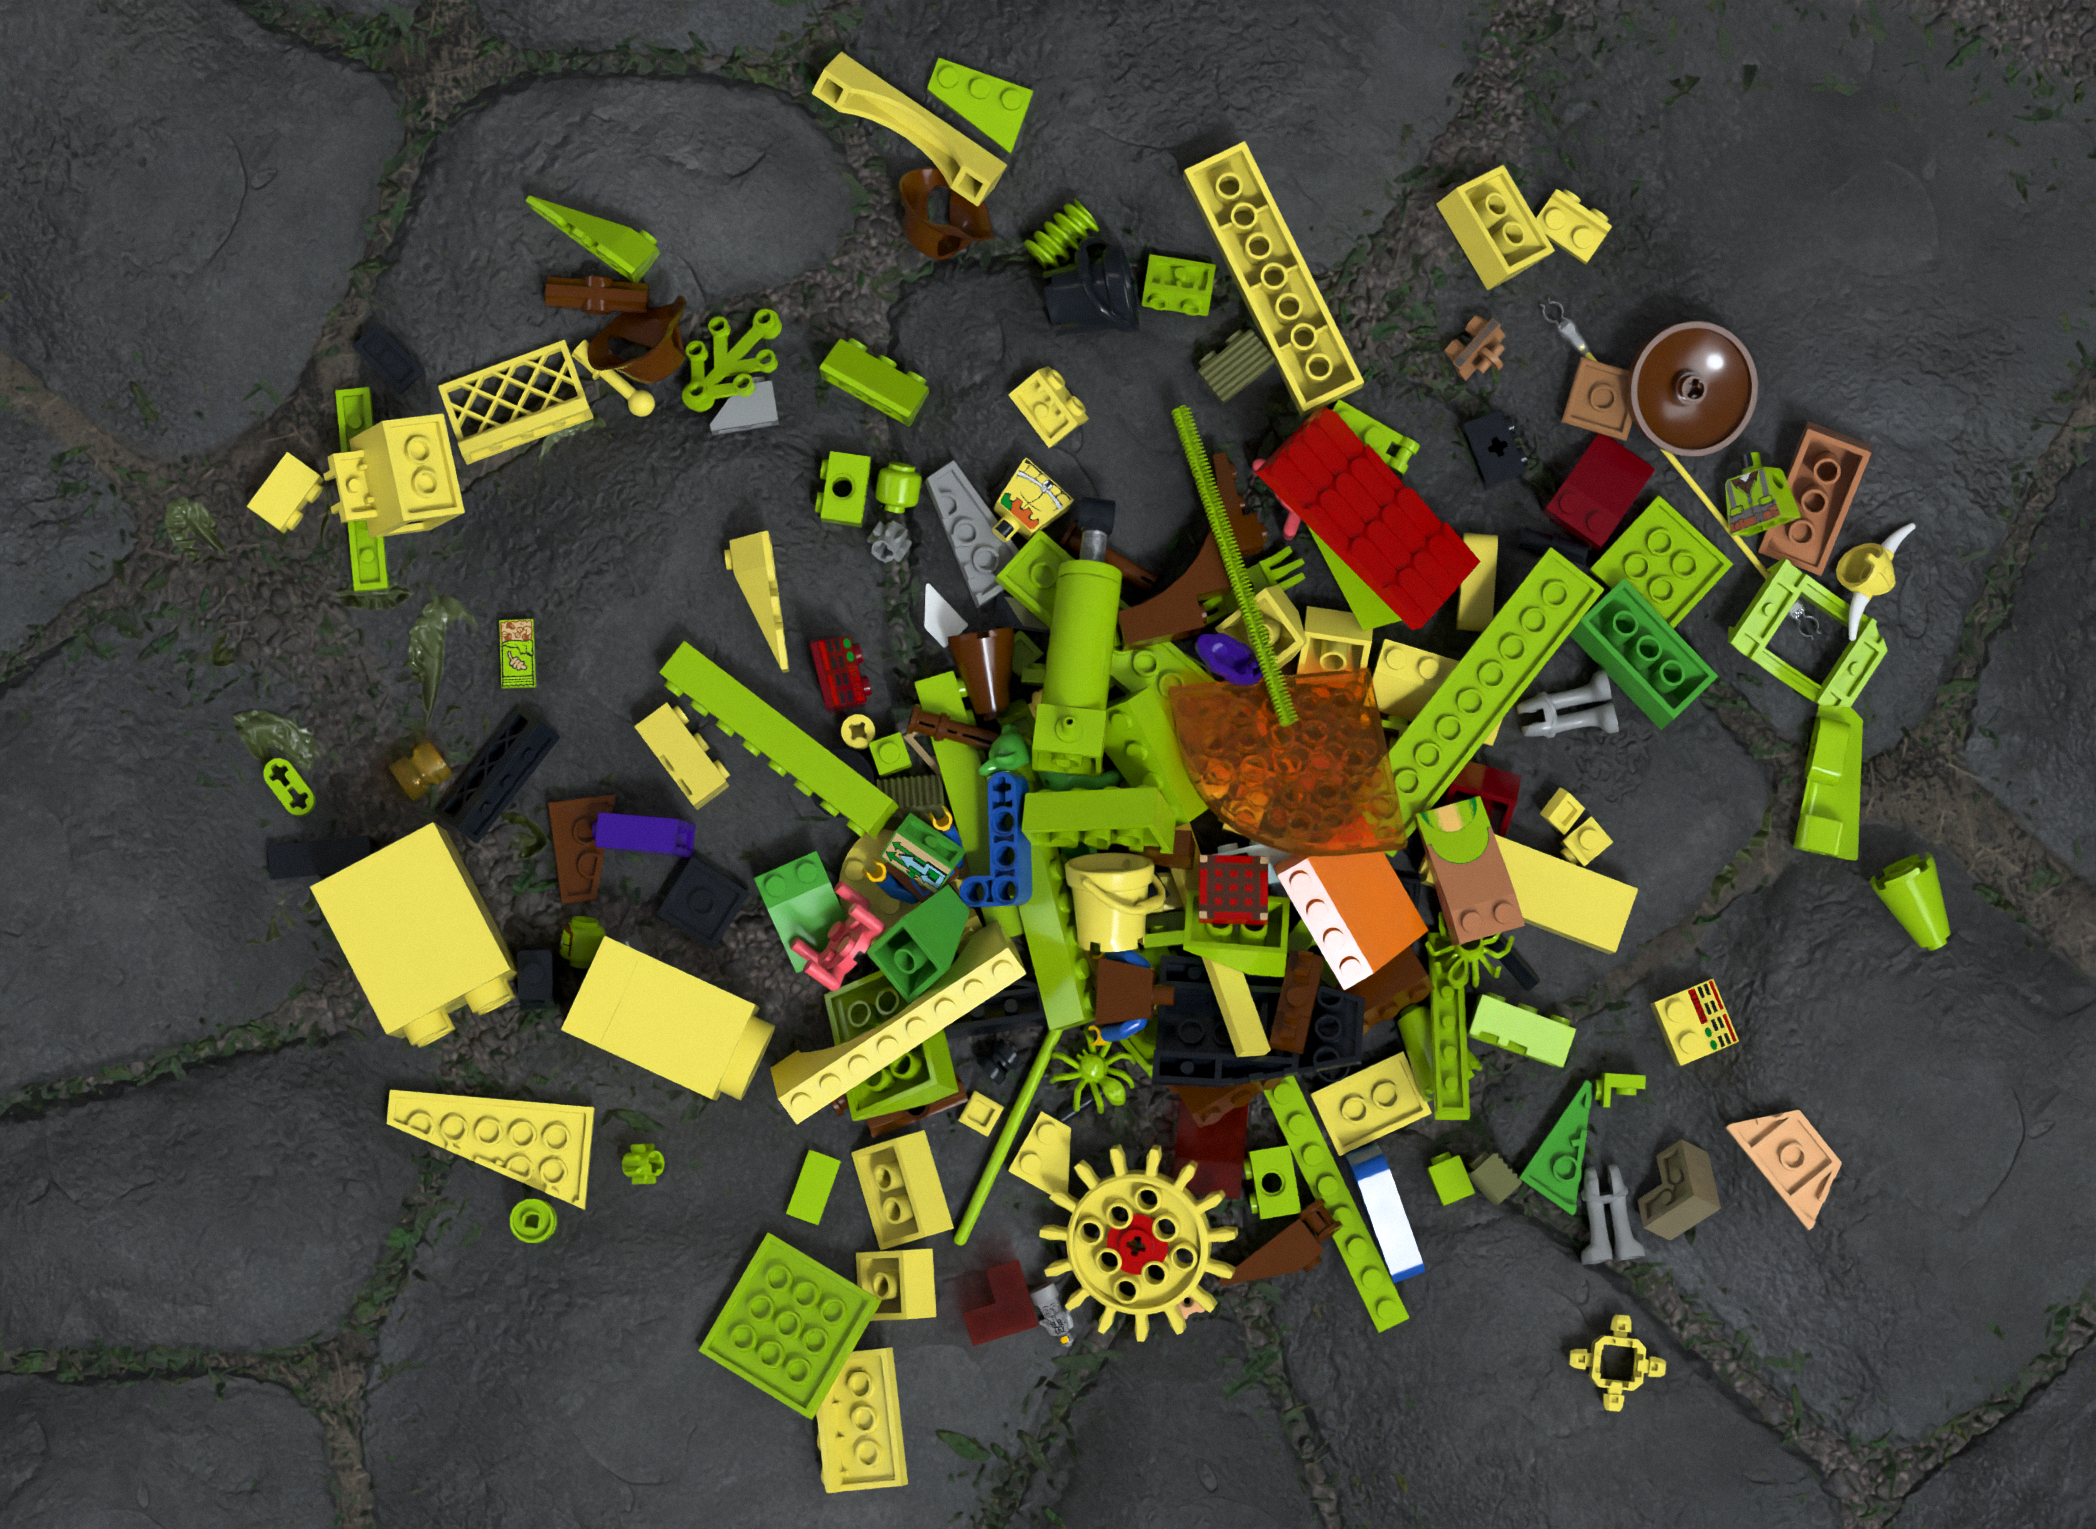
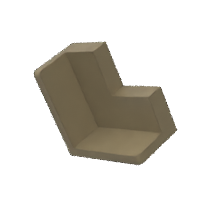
[1637,1139,1721,1240]

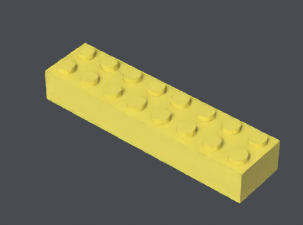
[1183,141,1364,417]

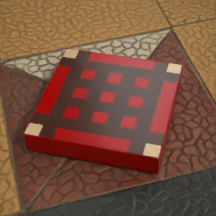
[1198,855,1268,925]

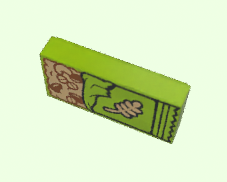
[499,619,536,689]

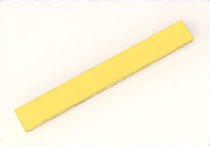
[1170,822,1271,1057]

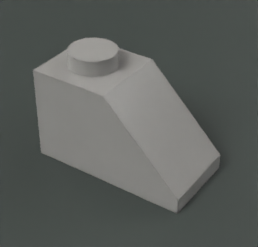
[710,377,779,435]

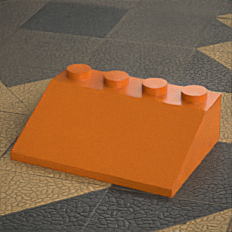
[1273,815,1429,990]

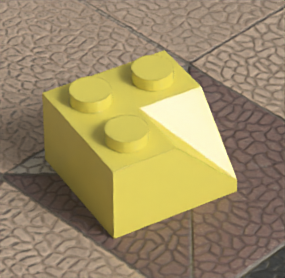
[1215,584,1307,681]

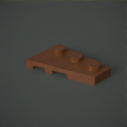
[547,794,616,905]

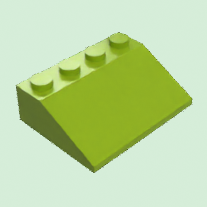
[824,970,959,1121]

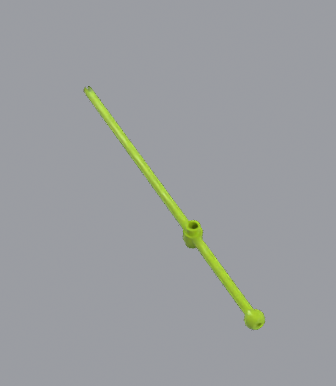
[954,760,1190,1246]

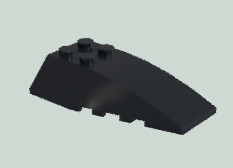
[1152,955,1365,1088]

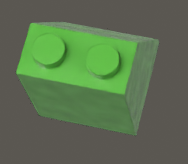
[866,884,970,1004]

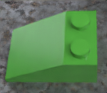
[754,851,847,974]

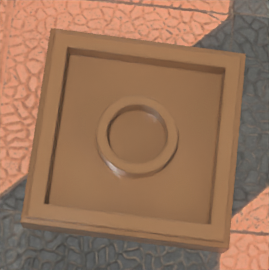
[1561,357,1633,441]

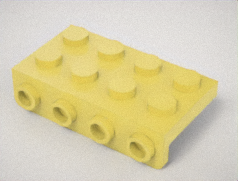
[815,1347,908,1494]

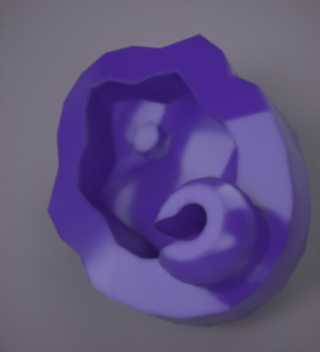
[1194,633,1264,686]

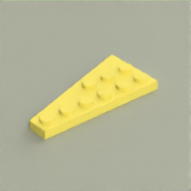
[387,1090,595,1210]

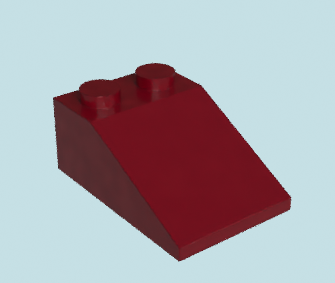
[1542,434,1656,552]

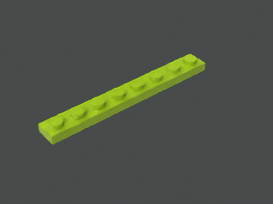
[1263,1075,1409,1333]

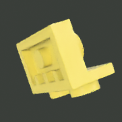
[1536,189,1612,264]
[1008,366,1089,448]

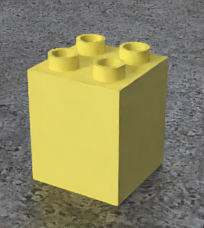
[310,822,518,1048]

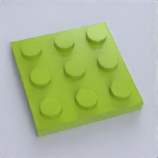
[1589,496,1733,629]

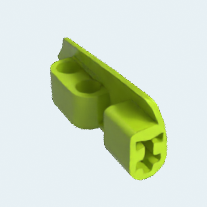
[1793,705,1863,861]

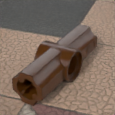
[545,276,649,315]
[866,1074,968,1138]

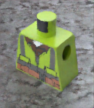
[1725,452,1801,537]

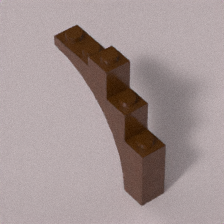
[1116,452,1267,652]

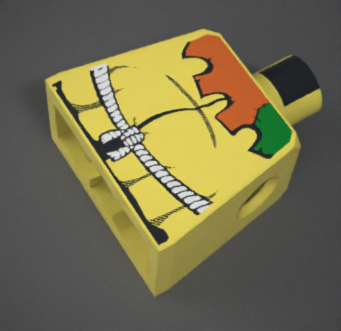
[992,458,1074,543]

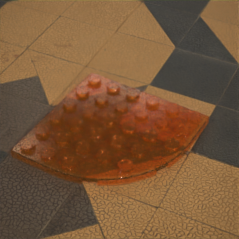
[1168,668,1408,857]

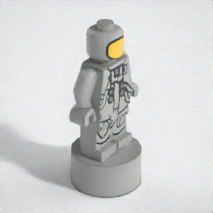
[1029,1281,1074,1347]

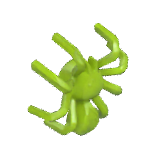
[1425,912,1514,989]
[1049,1026,1136,1114]

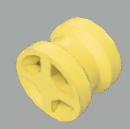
[841,714,875,750]

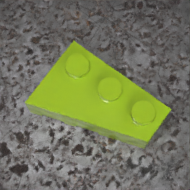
[1466,992,1576,1068]

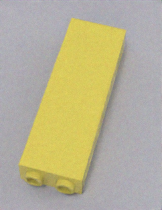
[1418,834,1638,954]

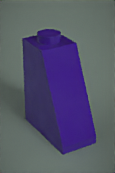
[592,812,696,858]

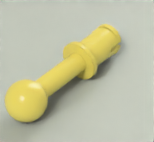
[571,339,655,417]

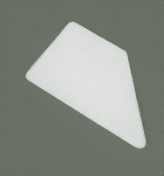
[924,584,968,647]

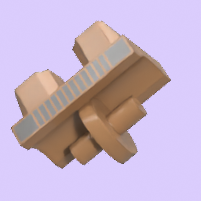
[1444,315,1506,381]

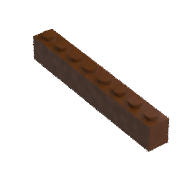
[1174,945,1435,1128]

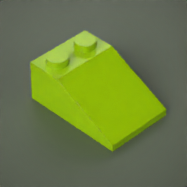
[1183,890,1290,977]

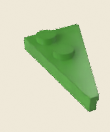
[1518,1080,1593,1216]

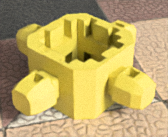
[1568,1314,1666,1412]

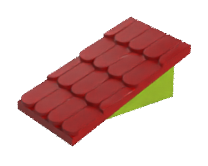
[1255,406,1481,631]

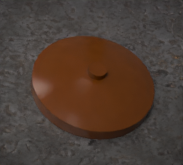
[1626,321,1758,457]

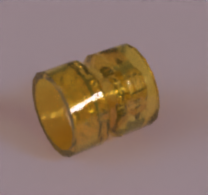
[389,739,453,802]

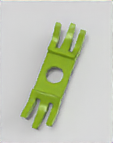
[1203,546,1305,626]

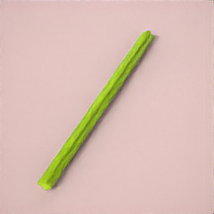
[1171,405,1299,727]

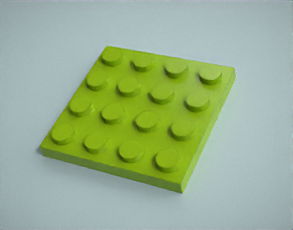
[698,1232,882,1420]

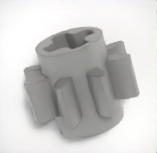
[867,520,912,563]

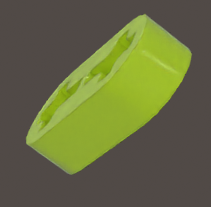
[263,758,316,816]

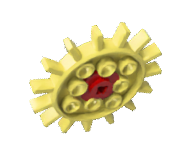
[1039,1144,1238,1342]

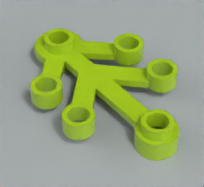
[682,309,782,412]

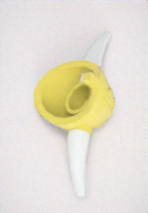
[1836,523,1915,641]

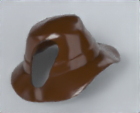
[899,167,996,260]
[588,295,686,384]

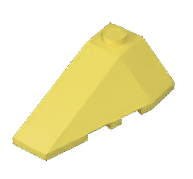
[724,531,789,673]

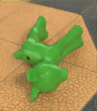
[978,724,1125,792]

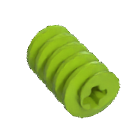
[1024,199,1100,269]

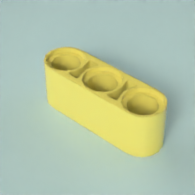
[1456,533,1498,632]

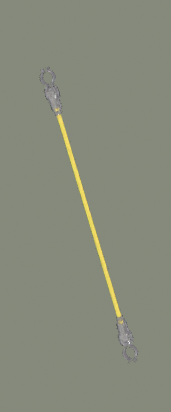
[1540,298,1821,640]

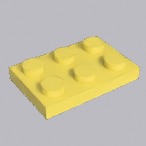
[1310,1052,1432,1156]

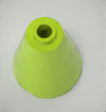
[1869,852,1951,951]
[1397,1003,1482,1102]

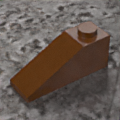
[1217,1218,1324,1286]

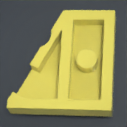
[1008,1111,1071,1195]

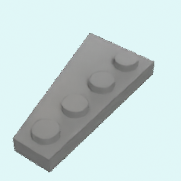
[925,460,1019,608]

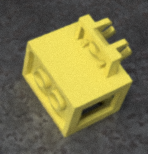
[324,413,465,538]

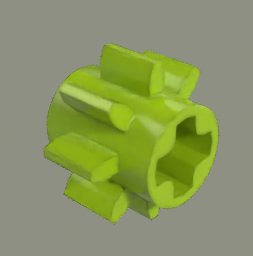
[622,1143,664,1185]

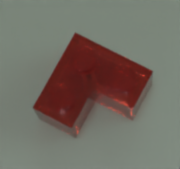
[963,1259,1039,1346]

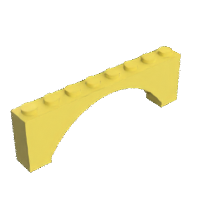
[770,919,1026,1124]

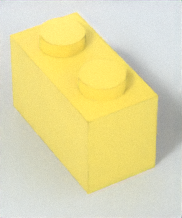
[247,452,324,534]

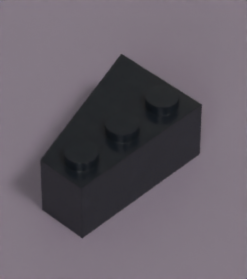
[938,974,1048,1040]

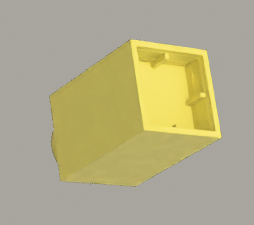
[561,936,775,1101]

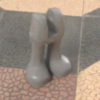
[1517,669,1619,738]
[1581,1164,1645,1265]

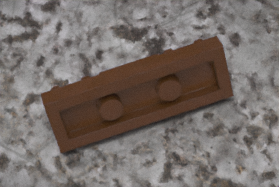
[1269,950,1324,1054]

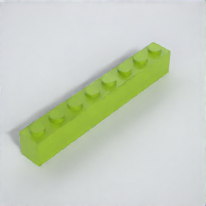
[659,641,899,839]
[914,671,1025,938]
[986,764,1097,1031]

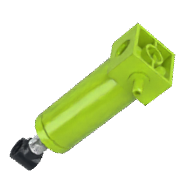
[1032,497,1122,778]

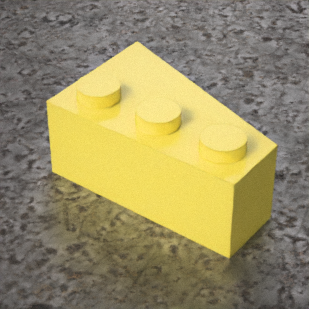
[634,703,730,810]

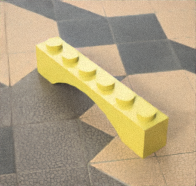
[812,52,1007,207]

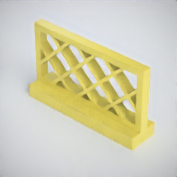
[438,340,594,465]

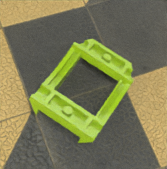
[1728,558,1888,707]

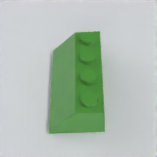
[1569,578,1718,730]

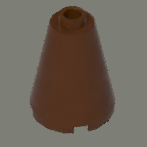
[947,627,1015,720]

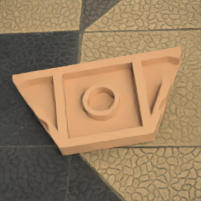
[1725,1110,1842,1230]

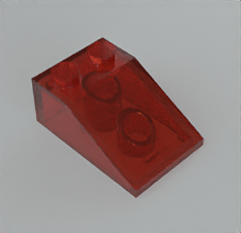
[1172,1098,1249,1199]

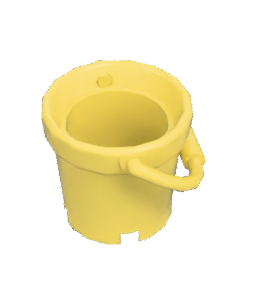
[1064,853,1166,952]

